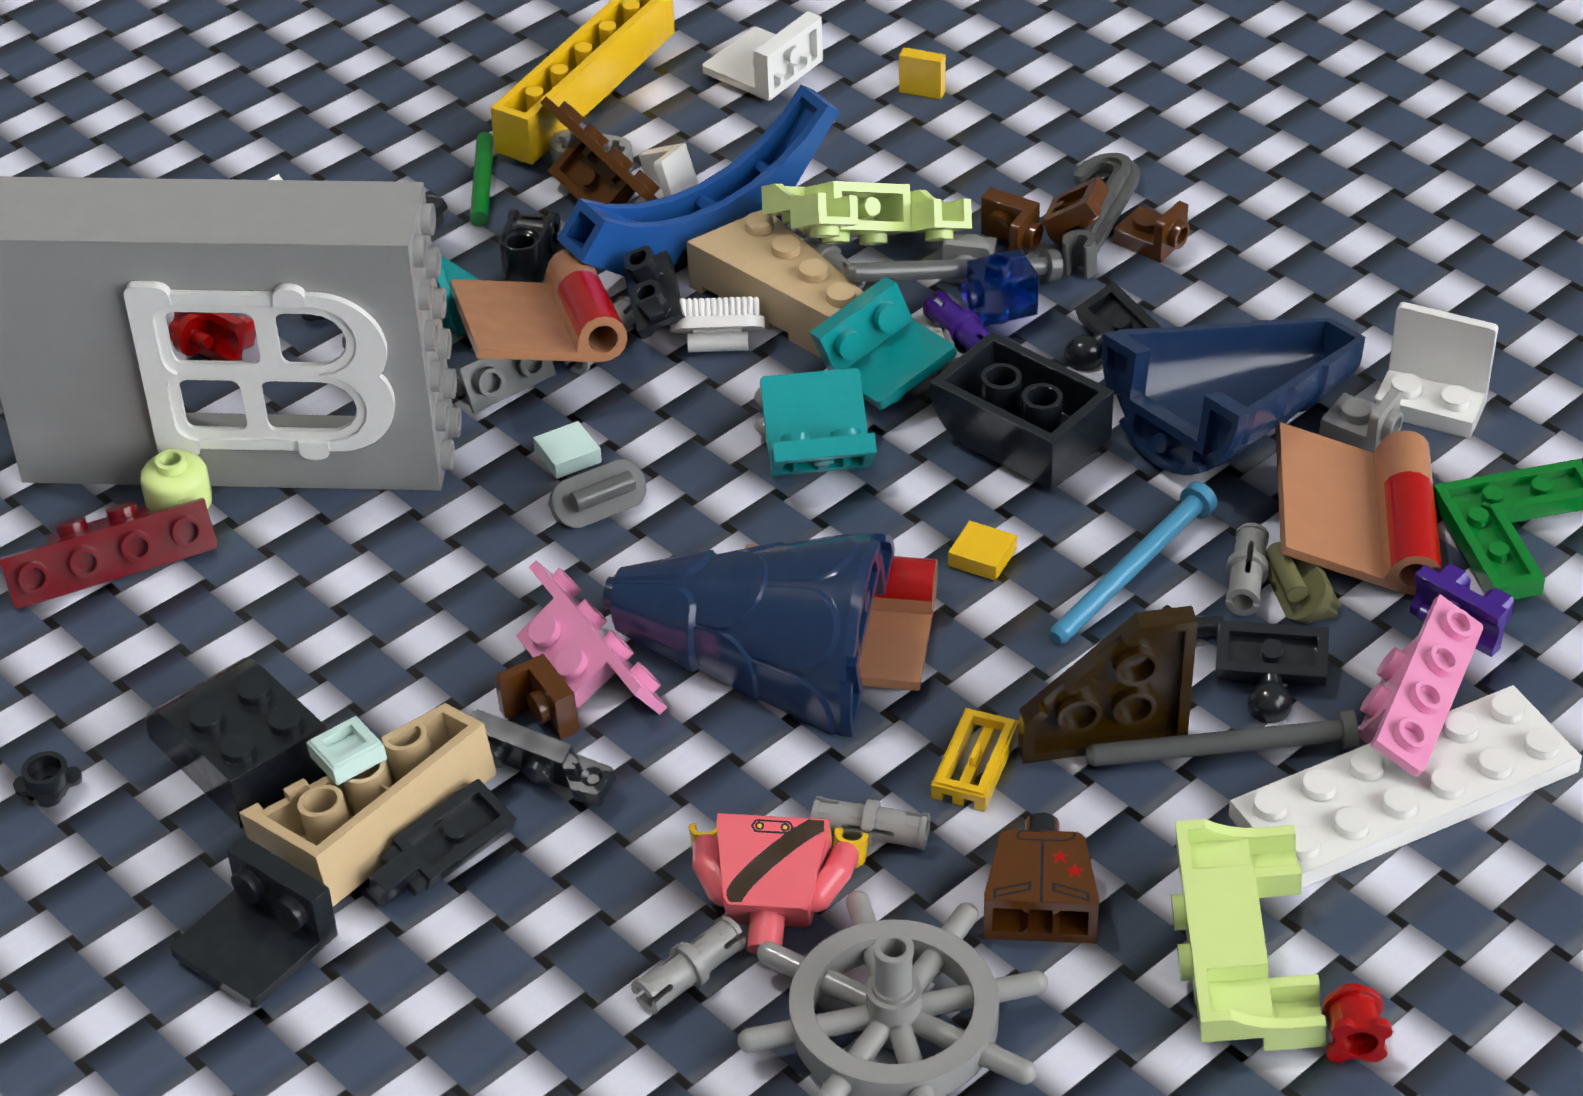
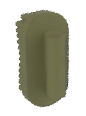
[1266,542,1341,624]

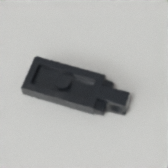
[470,709,616,806]
[366,779,517,908]

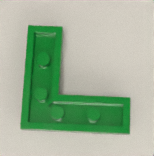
[1434,459,1583,600]

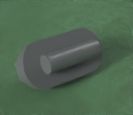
[548,459,646,528]

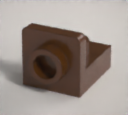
[1042,176,1109,251]
[981,187,1043,258]
[1113,201,1190,263]
[495,654,580,740]

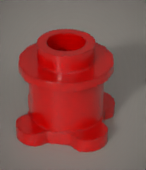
[1322,983,1393,1063]

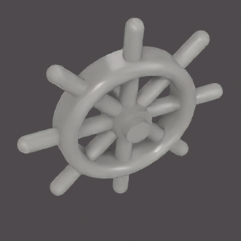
[737,891,1048,1096]

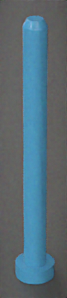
[1049,481,1218,644]

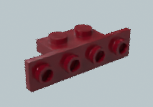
[0,498,218,609]

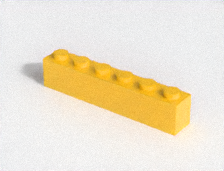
[490,0,675,165]

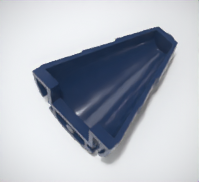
[1102,318,1366,475]
[603,532,895,738]

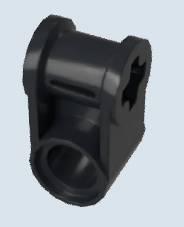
[499,209,561,283]

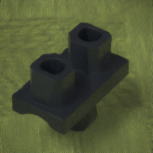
[622,245,686,340]

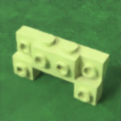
[761,181,972,246]
[1171,819,1326,1051]

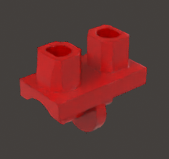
[168,312,256,361]

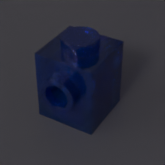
[961,249,1039,327]

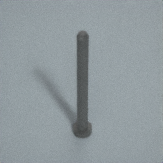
[844,249,1063,283]
[1085,710,1359,767]

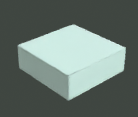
[533,421,602,479]
[306,716,387,786]

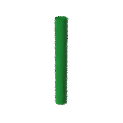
[470,132,494,226]

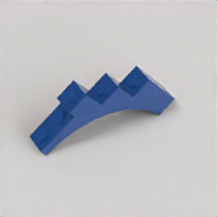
[557,85,840,276]

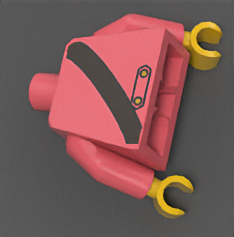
[689,813,869,955]

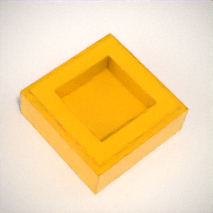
[899,47,946,100]
[948,520,1017,581]

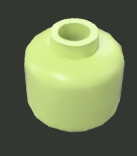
[140,449,212,512]

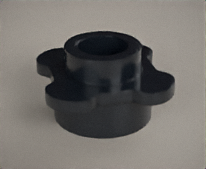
[13,751,82,807]

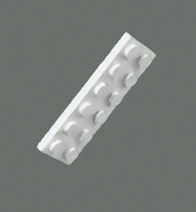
[1228,685,1582,888]

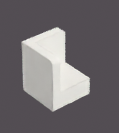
[635,143,699,204]

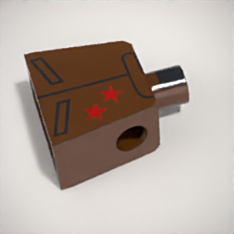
[983,812,1099,943]

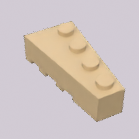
[687,210,863,358]
[239,703,497,907]

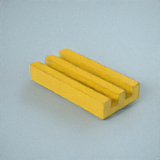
[931,708,1019,812]

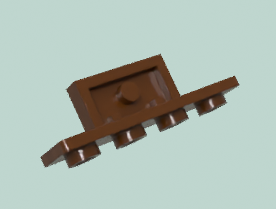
[540,96,660,204]

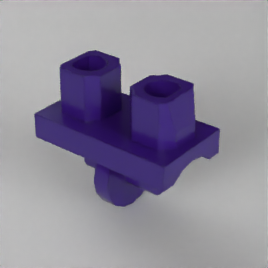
[1409,563,1514,657]

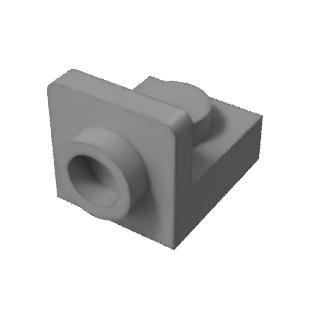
[942,234,997,287]
[1319,388,1404,453]

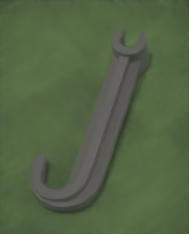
[1062,152,1140,279]

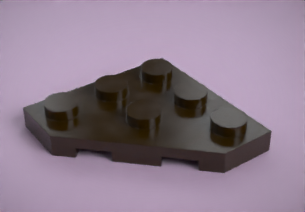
[1018,605,1198,764]

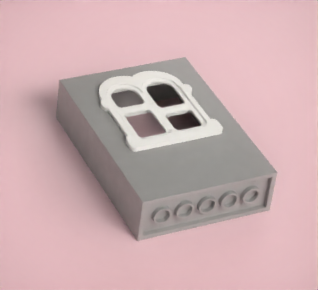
[0,176,462,491]

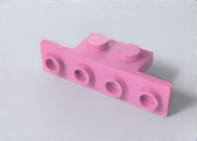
[516,560,667,715]
[1359,594,1483,777]

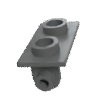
[456,358,556,413]

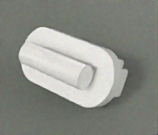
[670,296,765,353]

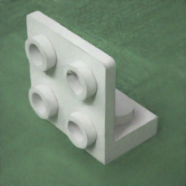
[702,11,823,101]
[1374,302,1498,439]

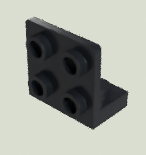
[170,835,338,1008]

